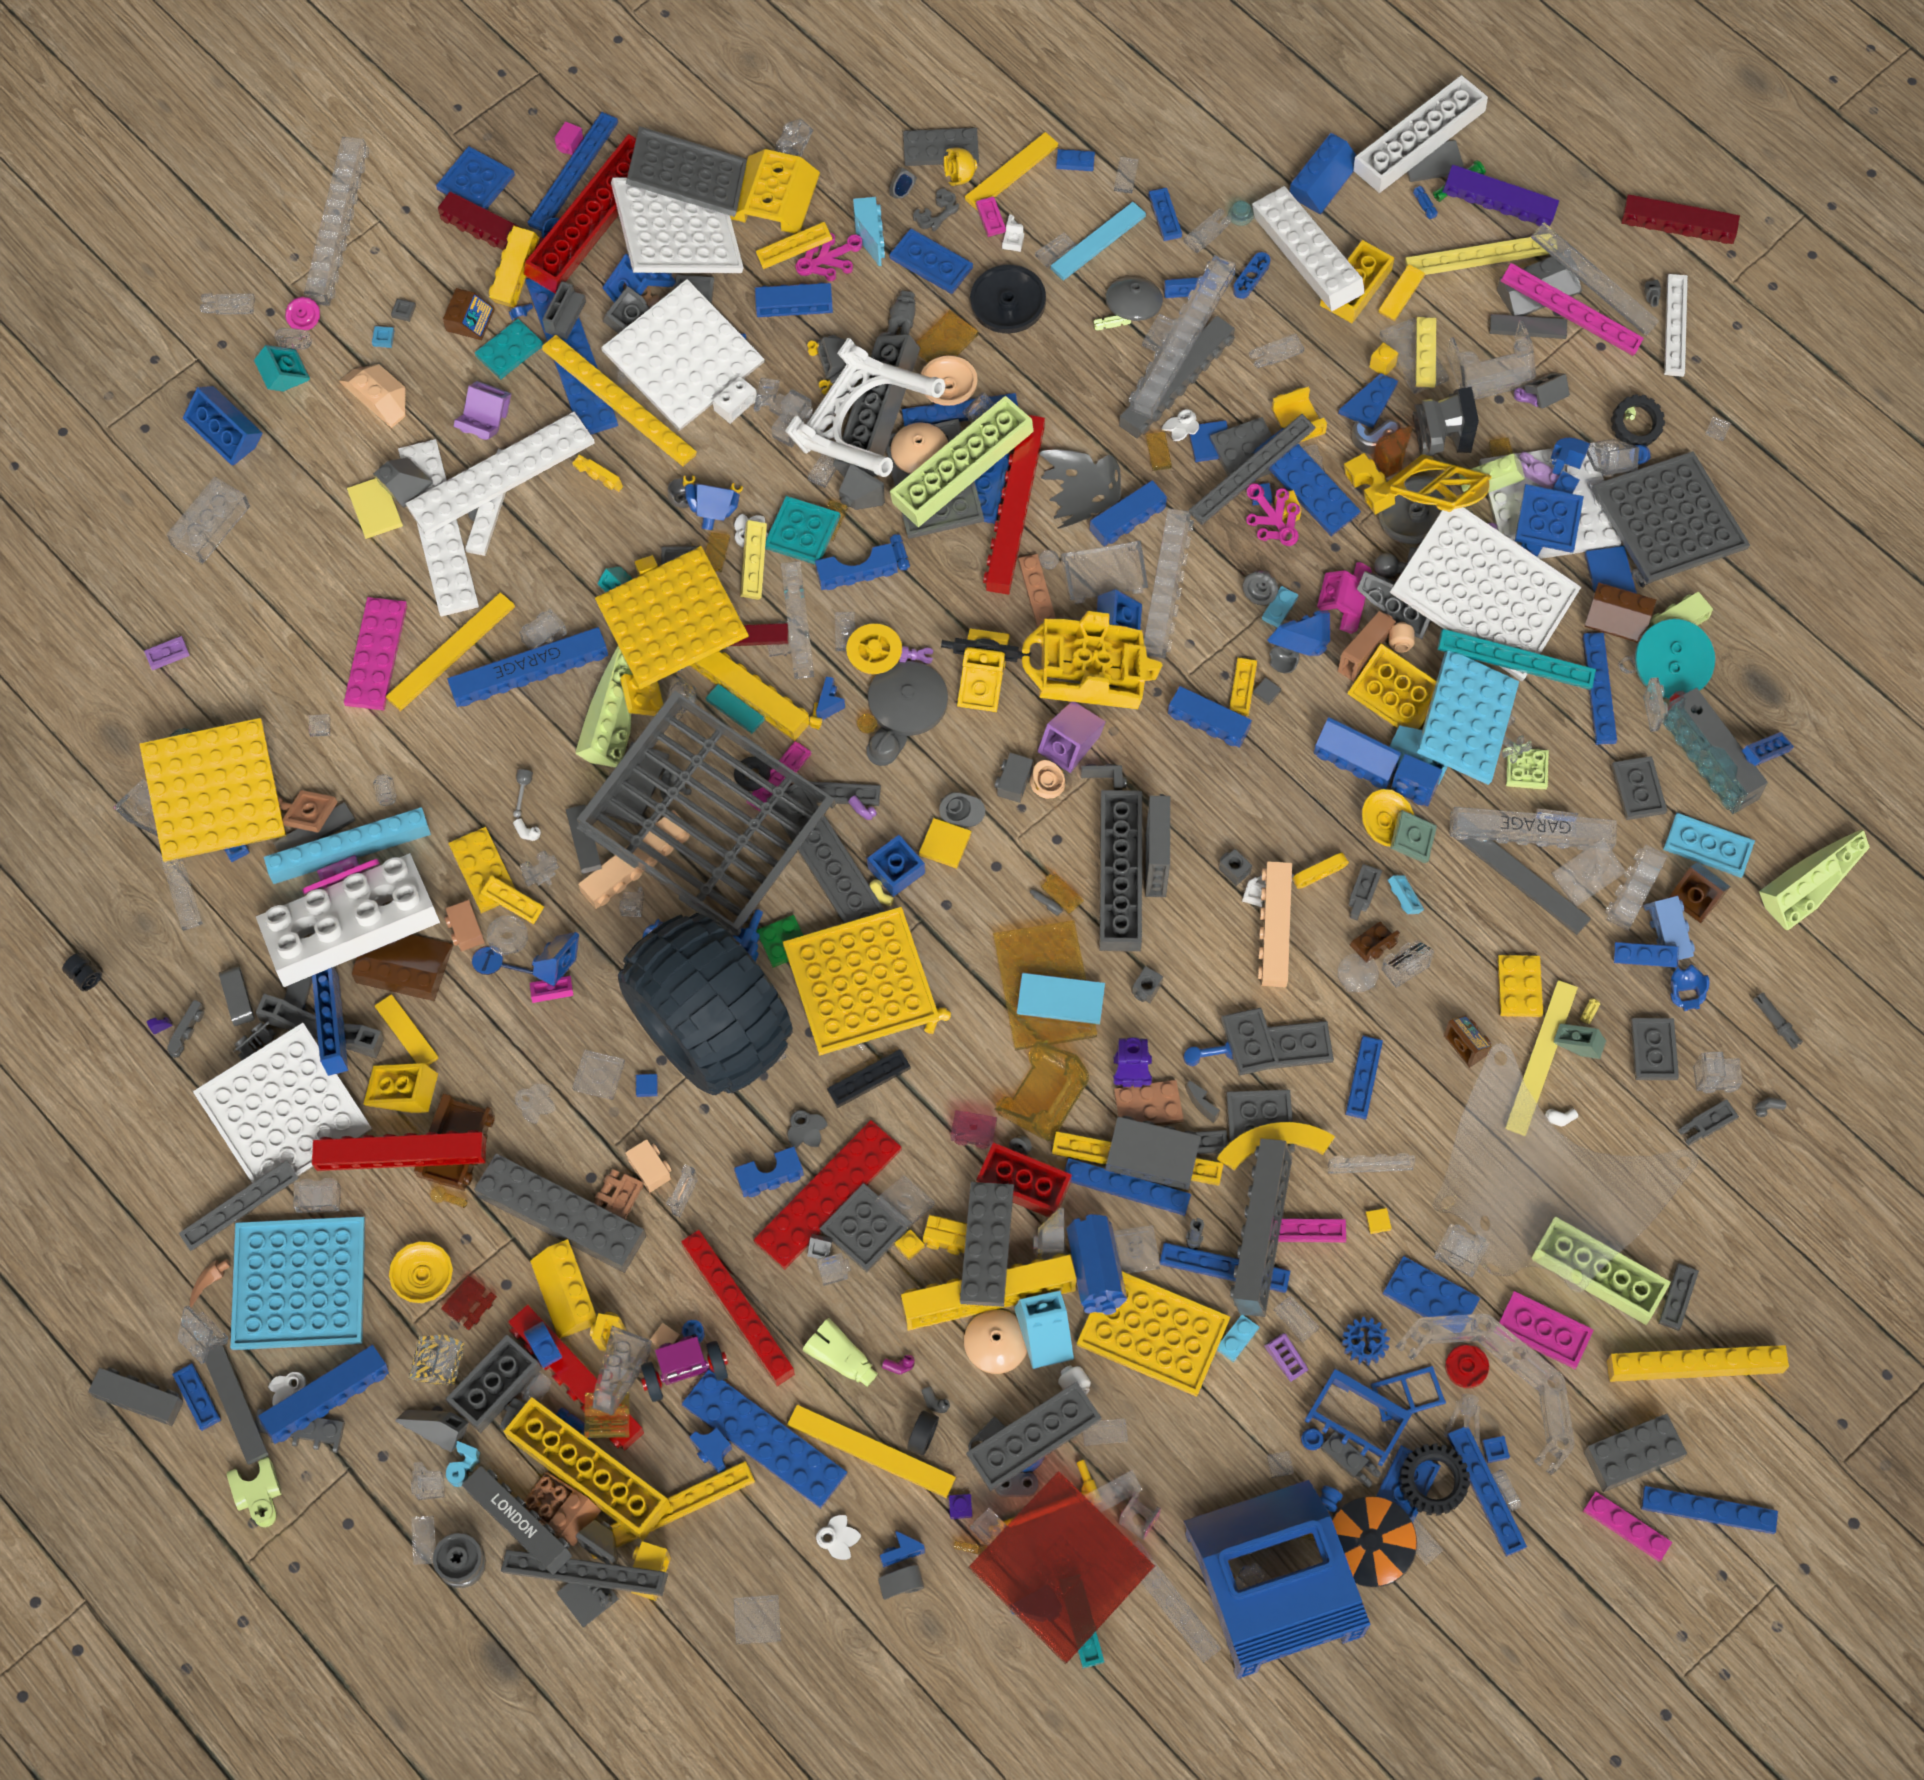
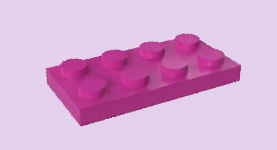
[1495,1291,1594,1369]

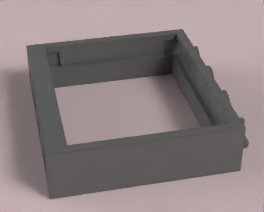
[1145,794,1171,897]

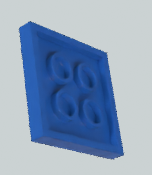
[436,146,515,210]
[1515,484,1584,553]

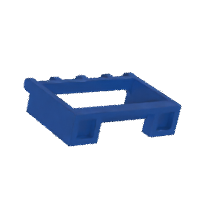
[1305,1369,1412,1467]

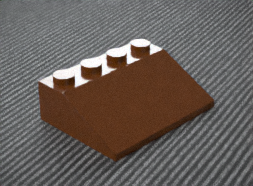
[352,934,453,1001]

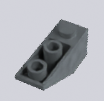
[395,1409,469,1452]

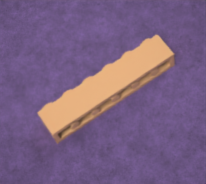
[578,810,690,909]
[1258,862,1292,987]

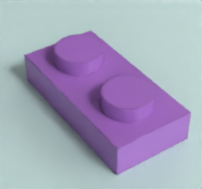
[144,636,190,670]

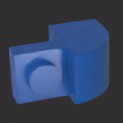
[1550,438,1590,476]
[523,1321,562,1368]

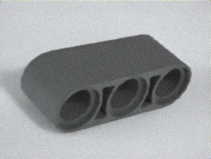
[219,966,255,1026]

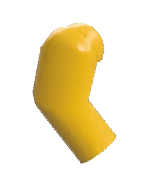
[924,1007,951,1034]

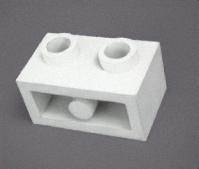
[713,376,757,424]

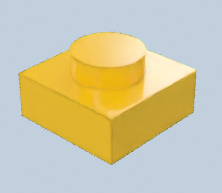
[895,1230,925,1261]

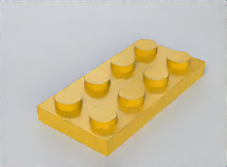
[448,827,516,913]

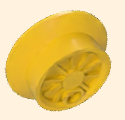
[846,624,902,674]

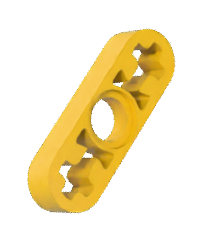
[1292,853,1349,889]

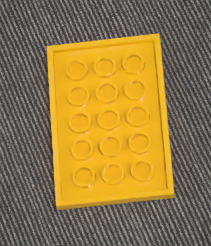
[1076,1271,1230,1397]

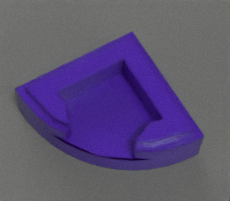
[146,1017,173,1035]

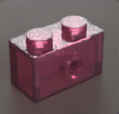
[951,1110,997,1149]

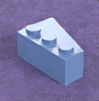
[1643,896,1695,960]

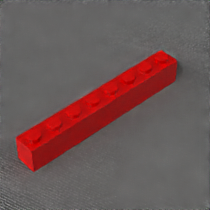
[312,1130,486,1171]
[681,1230,795,1387]
[508,1305,644,1451]

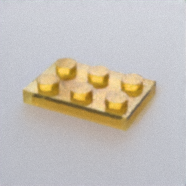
[916,310,978,363]

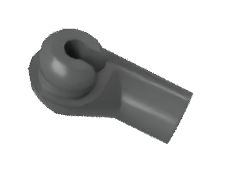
[1754,1097,1786,1117]
[921,1387,950,1413]

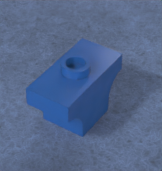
[689,1428,732,1474]

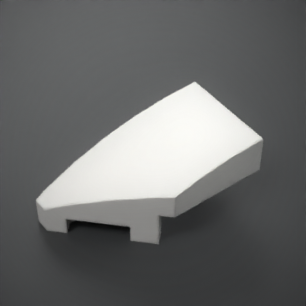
[1002,214,1024,252]

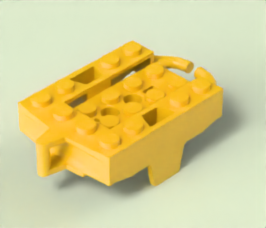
[1022,611,1163,709]

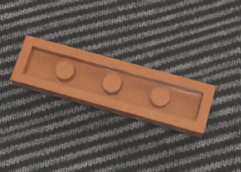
[1018,554,1056,628]

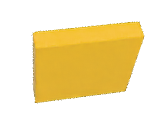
[919,818,972,869]

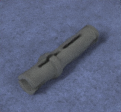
[1753,992,1803,1050]
[1186,1218,1204,1250]

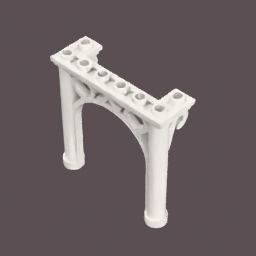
[785,338,945,477]

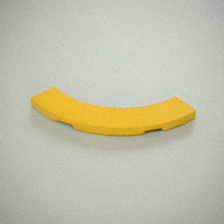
[1217,1122,1335,1171]

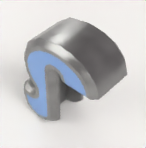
[1352,420,1400,454]

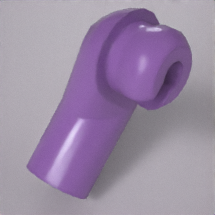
[1514,388,1539,407]
[848,796,877,820]

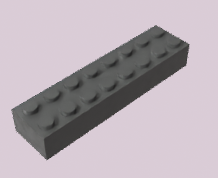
[833,334,920,478]
[1099,790,1142,952]
[1230,1139,1293,1317]
[474,1154,646,1273]

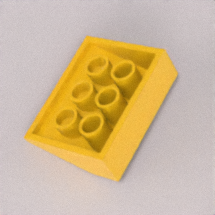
[1347,644,1437,730]

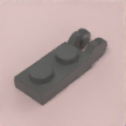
[167,1000,204,1058]
[1678,1099,1739,1146]
[1321,1431,1381,1488]

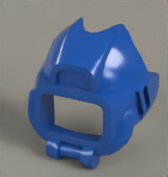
[1671,965,1710,1011]

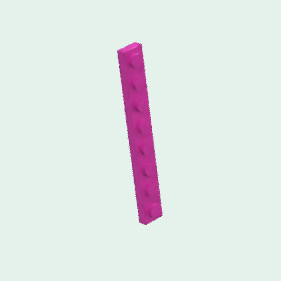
[1500,263,1644,356]

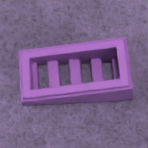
[1264,1333,1309,1382]

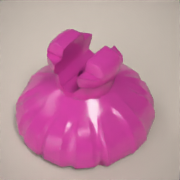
[285,296,320,332]

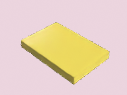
[347,478,403,539]

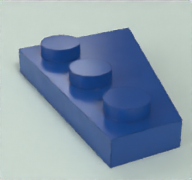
[1338,373,1398,429]

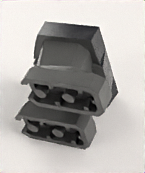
[1413,387,1479,456]

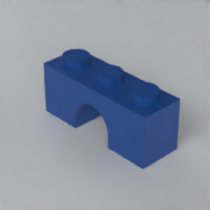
[734,1147,804,1197]

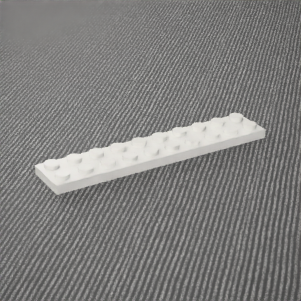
[405,412,594,535]
[398,439,479,617]

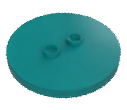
[1635,619,1715,699]

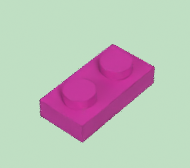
[976,197,1006,237]
[530,976,574,1003]

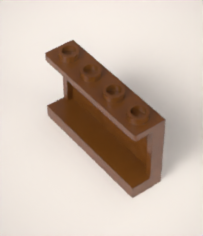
[414,1093,495,1191]

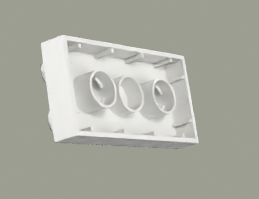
[256,853,440,987]

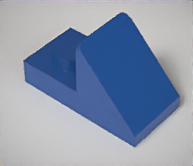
[816,676,845,720]
[880,1531,925,1568]

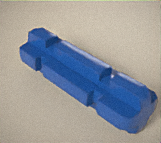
[1413,186,1438,219]
[890,534,910,571]
[556,1408,595,1440]

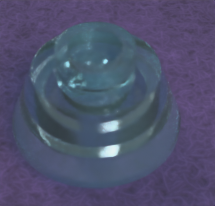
[1228,201,1254,226]

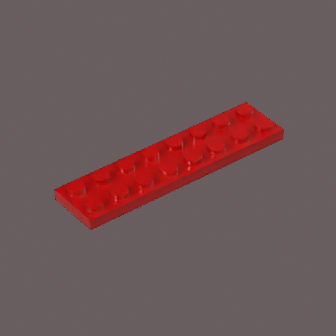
[753,1120,902,1270]

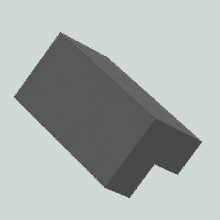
[542,282,586,340]

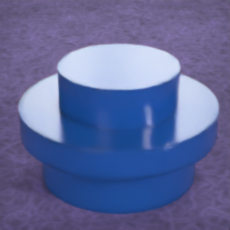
[1301,1428,1323,1451]

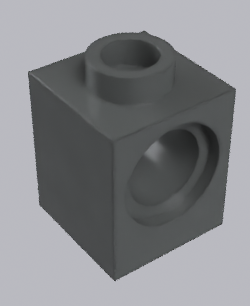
[1219,849,1252,886]
[1132,966,1163,1003]

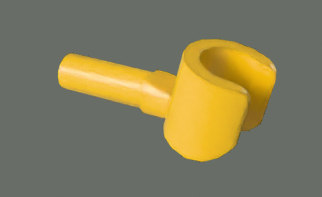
[810,702,823,730]

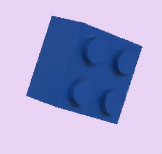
[1391,754,1443,807]
[867,835,925,897]

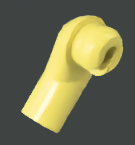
[869,879,894,906]

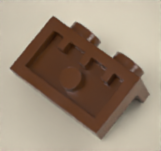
[1350,921,1400,963]

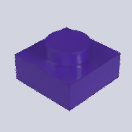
[949,1494,972,1519]

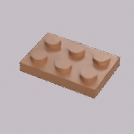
[1114,1080,1184,1126]

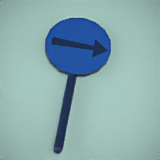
[472,947,533,975]

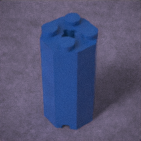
[1066,1214,1127,1315]

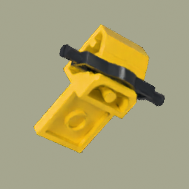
[941,629,1031,713]

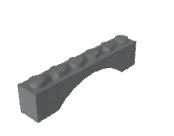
[256,994,384,1059]

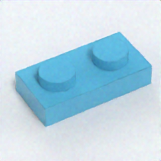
[1262,586,1298,628]
[1388,875,1424,914]
[1217,1315,1259,1363]

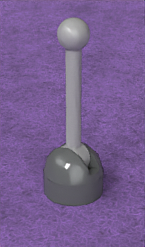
[513,769,533,818]

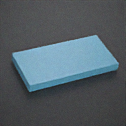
[1663,813,1755,878]
[1017,973,1105,1024]

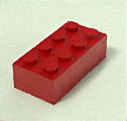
[976,1142,1072,1218]

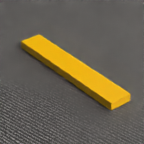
[965,132,1058,211]

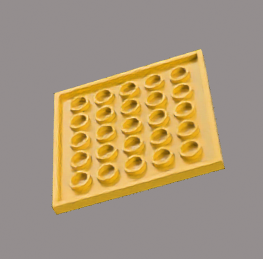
[595,546,748,689]
[139,718,286,862]
[783,907,939,1056]

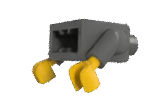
[807,335,847,395]

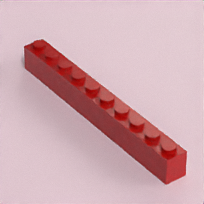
[983,415,1045,595]

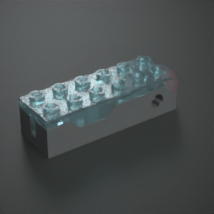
[1663,688,1768,814]

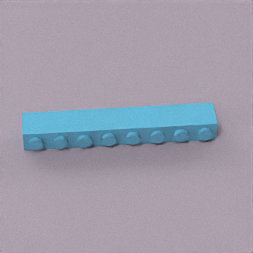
[264,807,431,884]

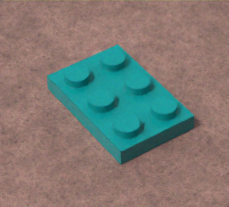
[475,319,543,380]

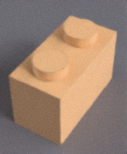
[625,1139,672,1193]

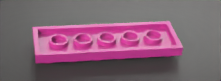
[344,597,407,710]

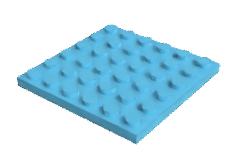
[230,1217,365,1350]

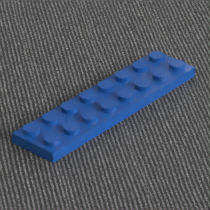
[682,1370,847,1509]

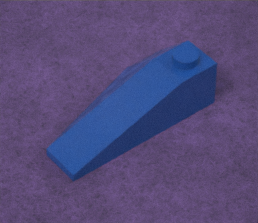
[1267,610,1330,656]

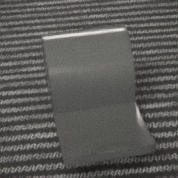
[878,1565,924,1600]

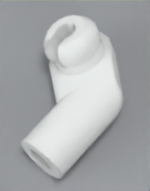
[513,819,541,841]
[1545,1108,1578,1127]

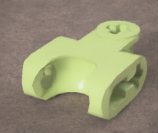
[226,1456,282,1527]

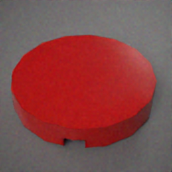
[1445,1345,1489,1388]

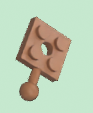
[278,790,338,833]

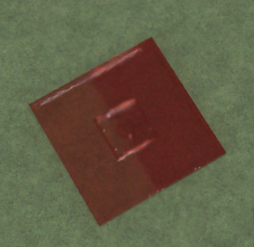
[968,1471,1155,1664]

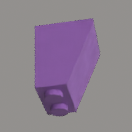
[1038,702,1106,773]

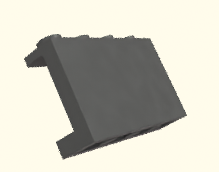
[1105,1116,1201,1190]

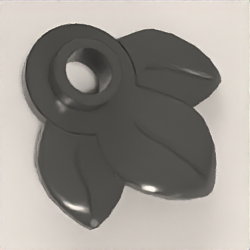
[788,1110,828,1148]

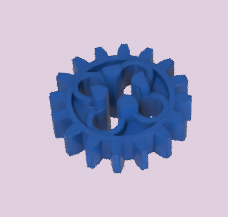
[1342,1317,1390,1366]

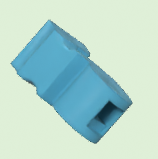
[446,1441,480,1487]

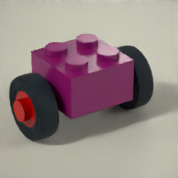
[641,1336,728,1402]

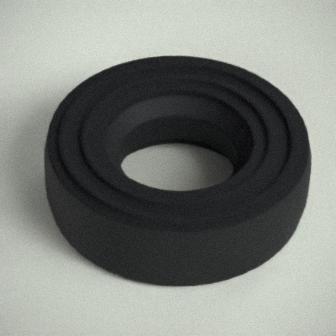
[734,756,770,791]

